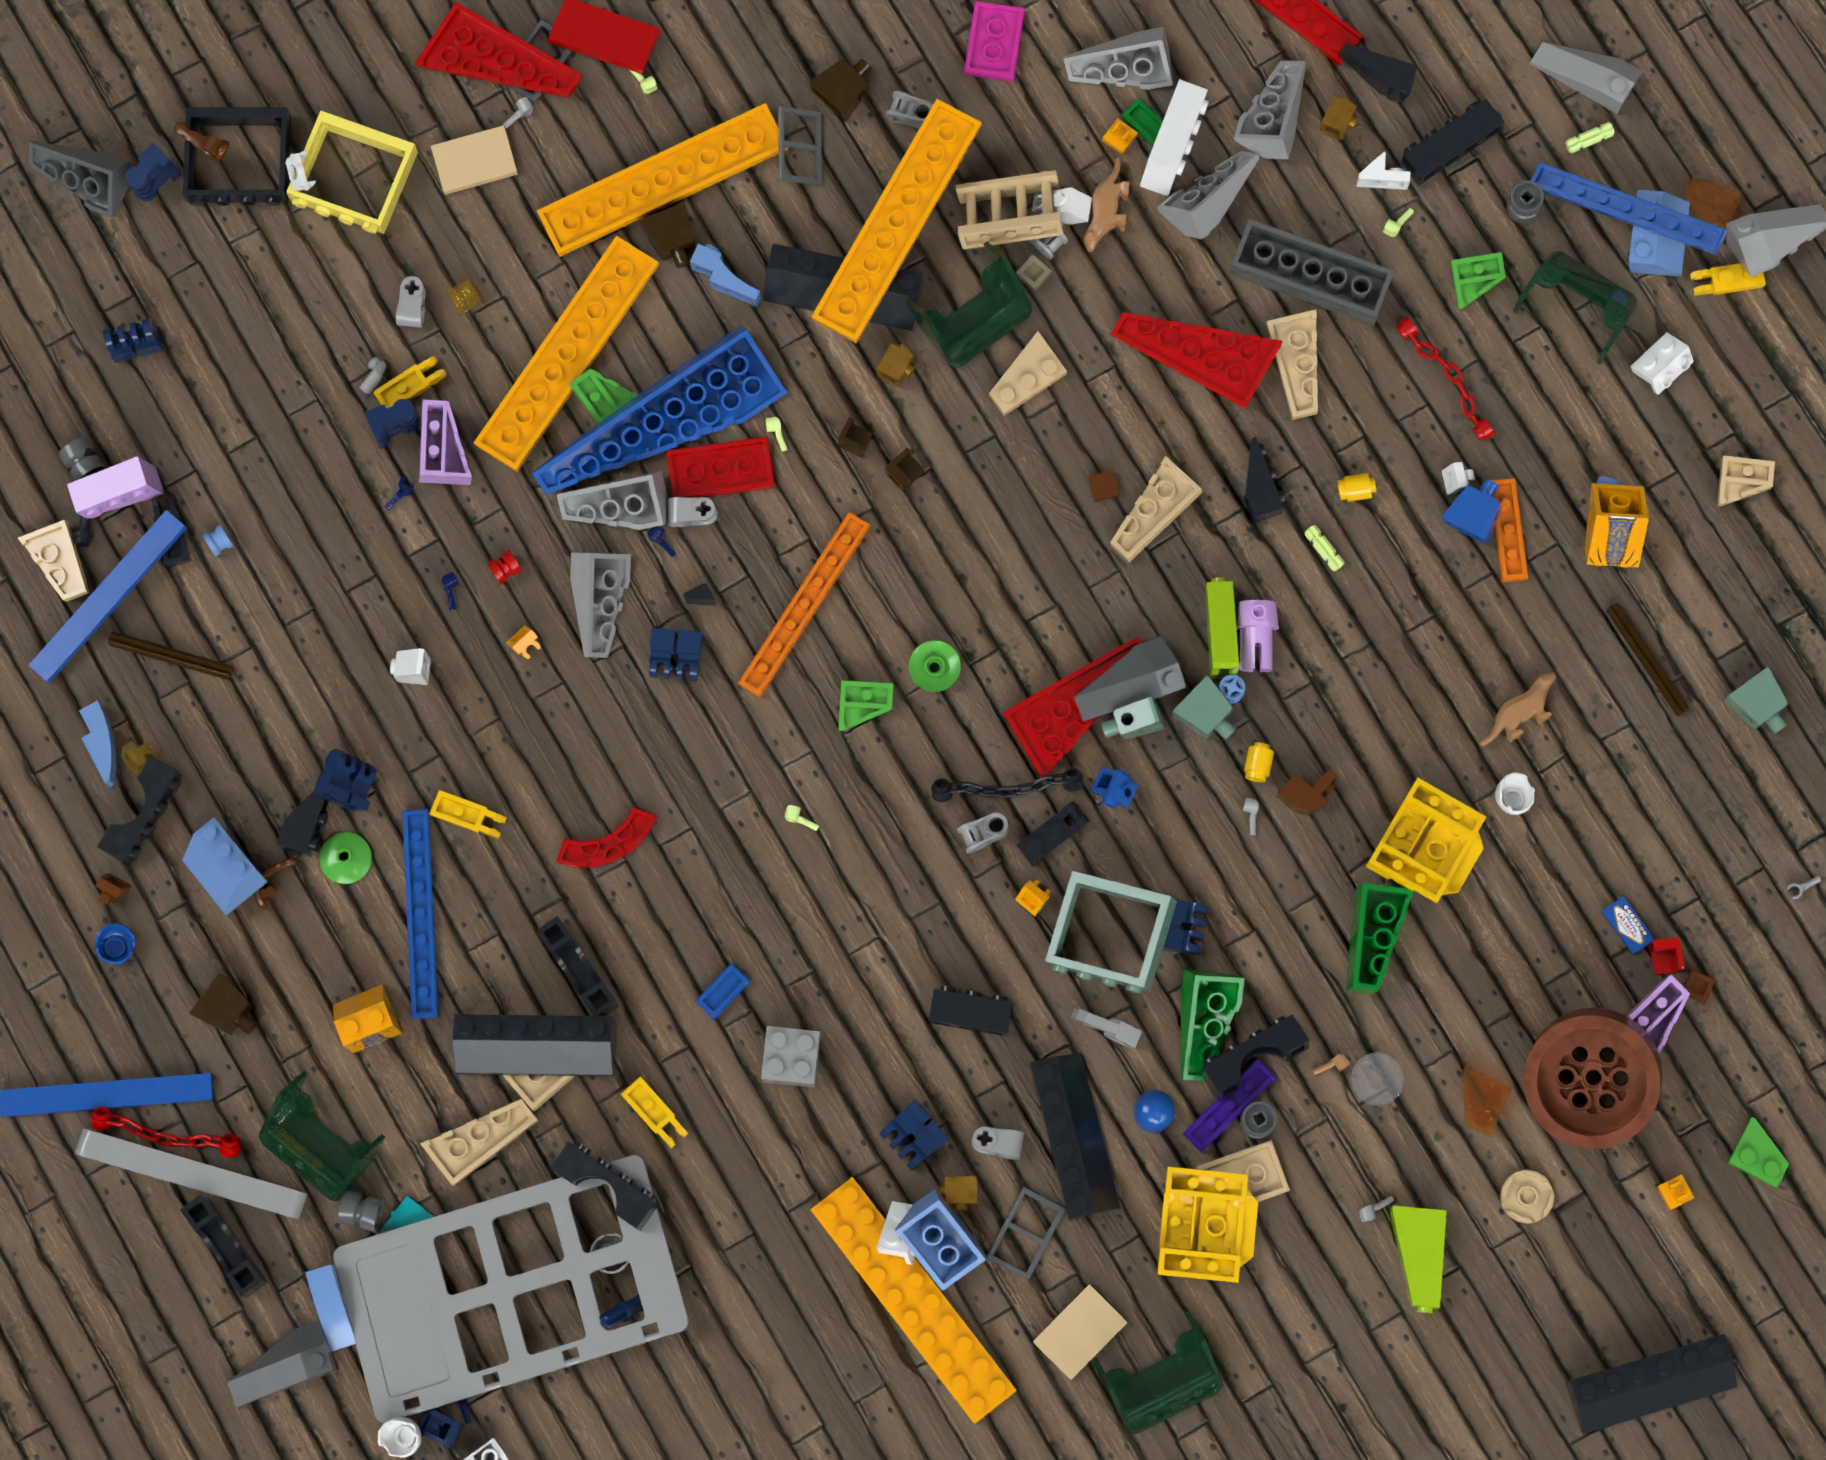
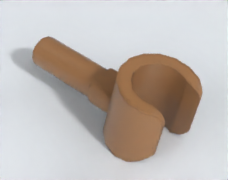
[1312,1054,1350,1076]

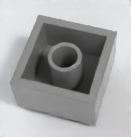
[761,1026,821,1088]

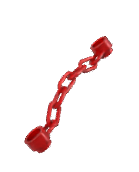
[1396,316,1495,441]
[90,1107,241,1158]

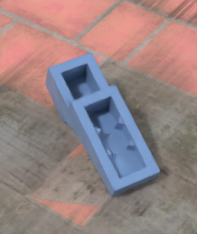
[690,244,761,307]

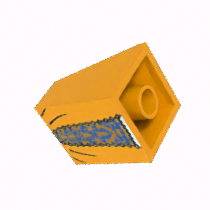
[1585,483,1649,568]
[333,984,402,1053]

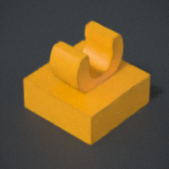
[1102,118,1138,155]
[506,625,541,659]
[1015,880,1051,916]
[1657,1174,1694,1211]

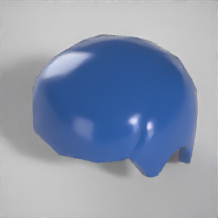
[95,923,135,965]
[1133,1089,1175,1133]

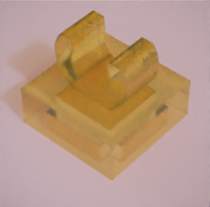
[446,279,482,315]
[121,741,153,776]

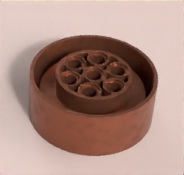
[1523,1008,1663,1149]

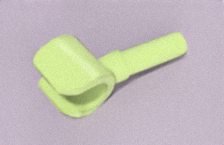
[629,70,657,94]
[1383,208,1414,237]
[766,417,788,452]
[785,805,819,831]

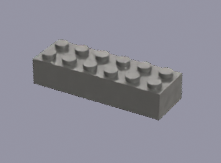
[1230,219,1394,326]

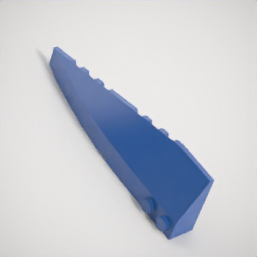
[532,325,787,494]

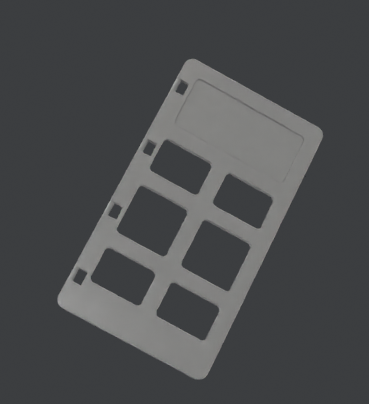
[333,1155,689,1423]

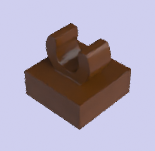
[95,873,132,905]

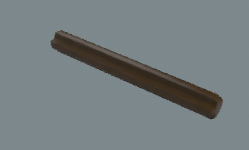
[1606,603,1689,716]
[108,632,233,680]

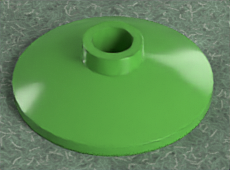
[909,640,961,692]
[319,832,372,884]

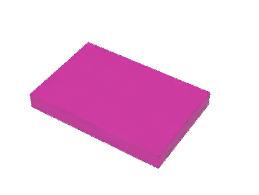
[964,1,1025,82]

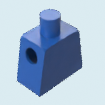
[1442,478,1502,545]

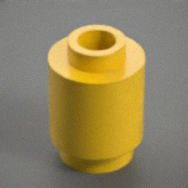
[1337,473,1376,502]
[1244,742,1274,783]

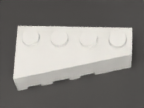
[1140,79,1209,197]

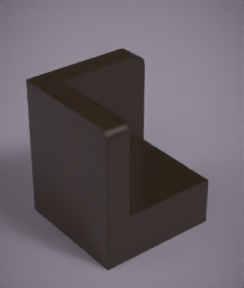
[838,417,873,458]
[885,448,924,492]

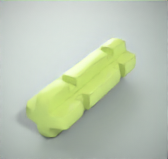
[1565,122,1615,153]
[1305,525,1344,571]

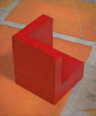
[1649,937,1684,975]

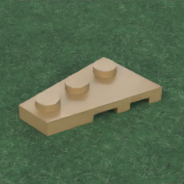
[18,520,90,602]

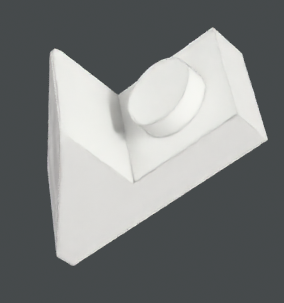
[1356,152,1410,190]

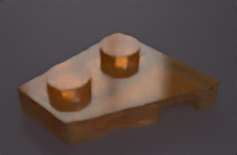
[1684,177,1741,240]
[1463,1066,1512,1137]

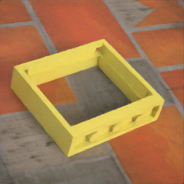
[286,111,418,234]

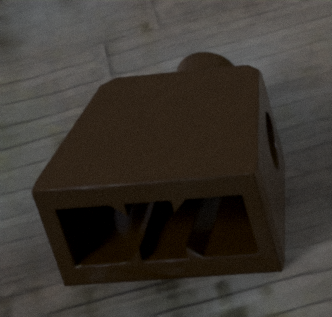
[810,59,872,122]
[640,202,695,268]
[189,973,258,1035]

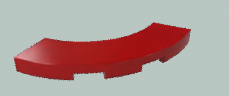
[556,807,658,868]

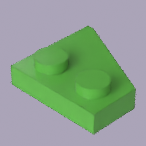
[1450,252,1506,310]
[568,369,638,424]
[838,680,894,731]
[1727,1117,1789,1189]

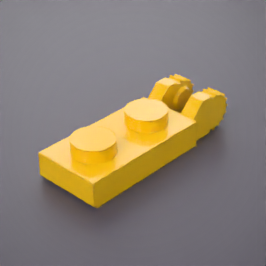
[1690,263,1766,296]
[373,356,447,408]
[429,790,507,839]
[621,1076,688,1149]

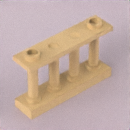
[955,170,1064,249]

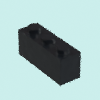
[929,986,1013,1037]

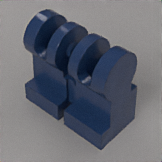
[125,143,181,202]
[103,318,163,363]
[364,399,419,449]
[649,628,704,681]
[313,749,377,811]
[1158,899,1209,955]
[879,1100,950,1171]

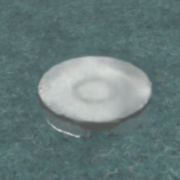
[1350,1052,1404,1106]

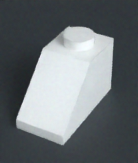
[390,648,431,685]

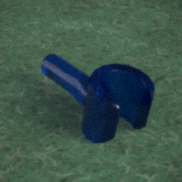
[384,477,414,511]
[648,526,677,558]
[442,572,459,610]
[457,1398,472,1424]

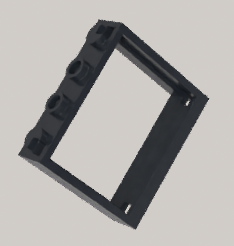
[182,107,291,206]

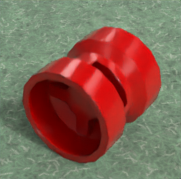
[487,550,522,585]

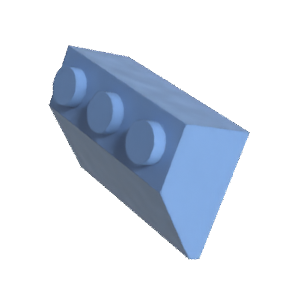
[1629,190,1690,276]
[182,817,267,915]
[895,1188,986,1291]

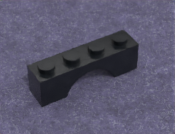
[97,756,182,866]
[536,916,619,1016]
[1201,1014,1310,1101]
[550,1142,659,1231]
[180,1194,268,1298]

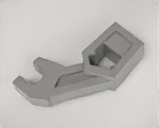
[1071,1009,1142,1048]

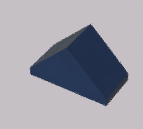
[418,1409,465,1449]

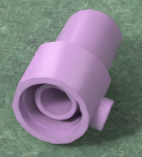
[1236,600,1279,673]

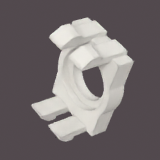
[285,151,316,191]

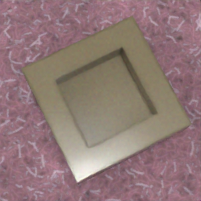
[1016,254,1052,292]

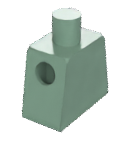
[1724,667,1788,734]
[1172,676,1236,740]
[1101,696,1165,740]

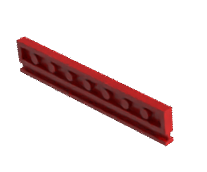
[1254,0,1363,66]

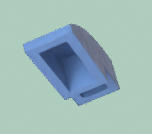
[79,700,117,787]
[305,1264,356,1352]

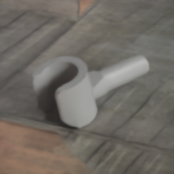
[503,97,533,129]
[1243,798,1259,835]
[1786,876,1821,900]
[1359,1196,1394,1223]

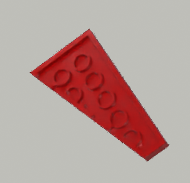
[415,2,583,98]
[1111,312,1283,409]
[1003,636,1142,778]

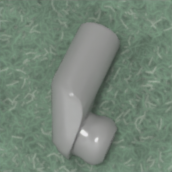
[359,357,386,395]

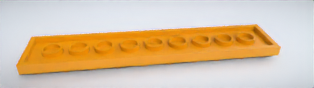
[811,99,982,343]
[537,103,788,257]
[474,236,659,472]
[810,1177,1017,1424]

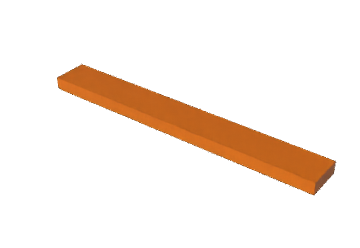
[738,512,871,698]

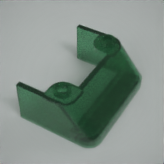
[906,241,1032,368]
[1513,251,1637,365]
[259,1070,386,1201]
[1092,1311,1223,1434]

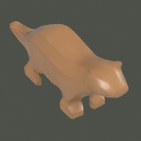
[1083,157,1129,252]
[1479,673,1556,746]

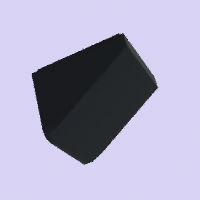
[683,583,716,606]

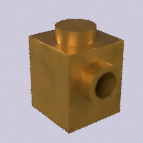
[1319,96,1358,141]
[876,343,916,388]
[940,1176,978,1210]

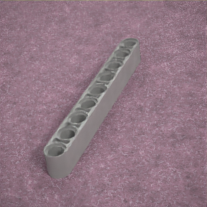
[74,1128,307,1220]

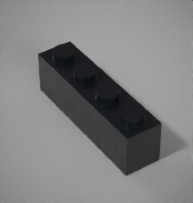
[1401,99,1504,186]

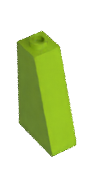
[1205,578,1239,679]
[1390,1205,1447,1313]

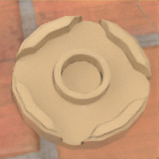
[1500,1170,1555,1224]

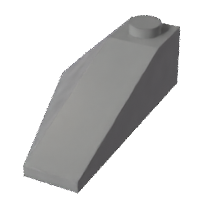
[1063,27,1173,90]
[1530,42,1643,114]
[1234,60,1306,159]
[1157,151,1259,239]
[1726,204,1826,277]
[557,470,667,530]
[570,553,631,658]

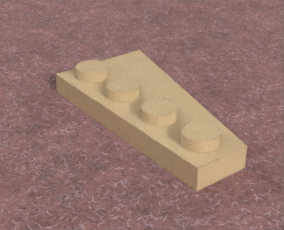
[1110,456,1202,562]

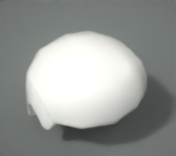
[1495,772,1535,815]
[378,1416,421,1458]

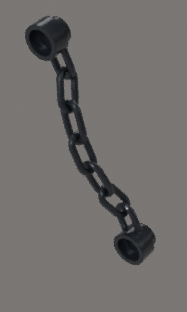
[931,767,1084,802]

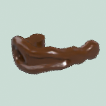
[174,122,230,161]
[254,857,298,910]

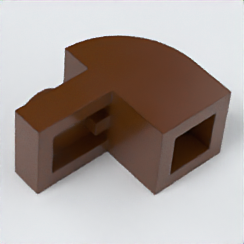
[1277,769,1337,814]

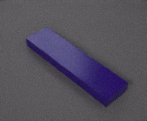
[1183,1059,1276,1153]

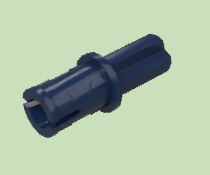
[599,1294,644,1328]

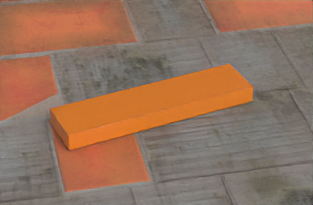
[1492,478,1528,583]

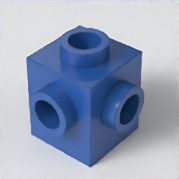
[1091,767,1138,809]

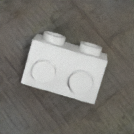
[1631,332,1694,395]
[877,1201,915,1265]

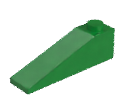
[1181,969,1245,1081]

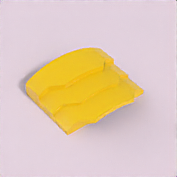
[1366,777,1486,903]
[1157,1166,1258,1283]

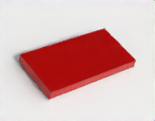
[548,0,661,74]
[666,436,775,498]

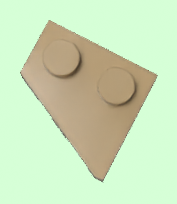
[1717,455,1775,506]

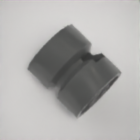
[1506,180,1544,224]
[58,437,106,481]
[1240,1101,1277,1140]
[338,1189,385,1232]

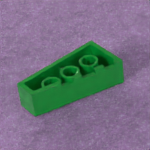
[1346,883,1414,995]

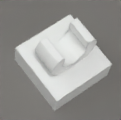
[1442,462,1475,495]

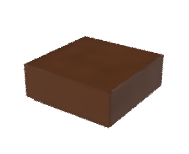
[1088,470,1120,502]
[1683,969,1716,1005]

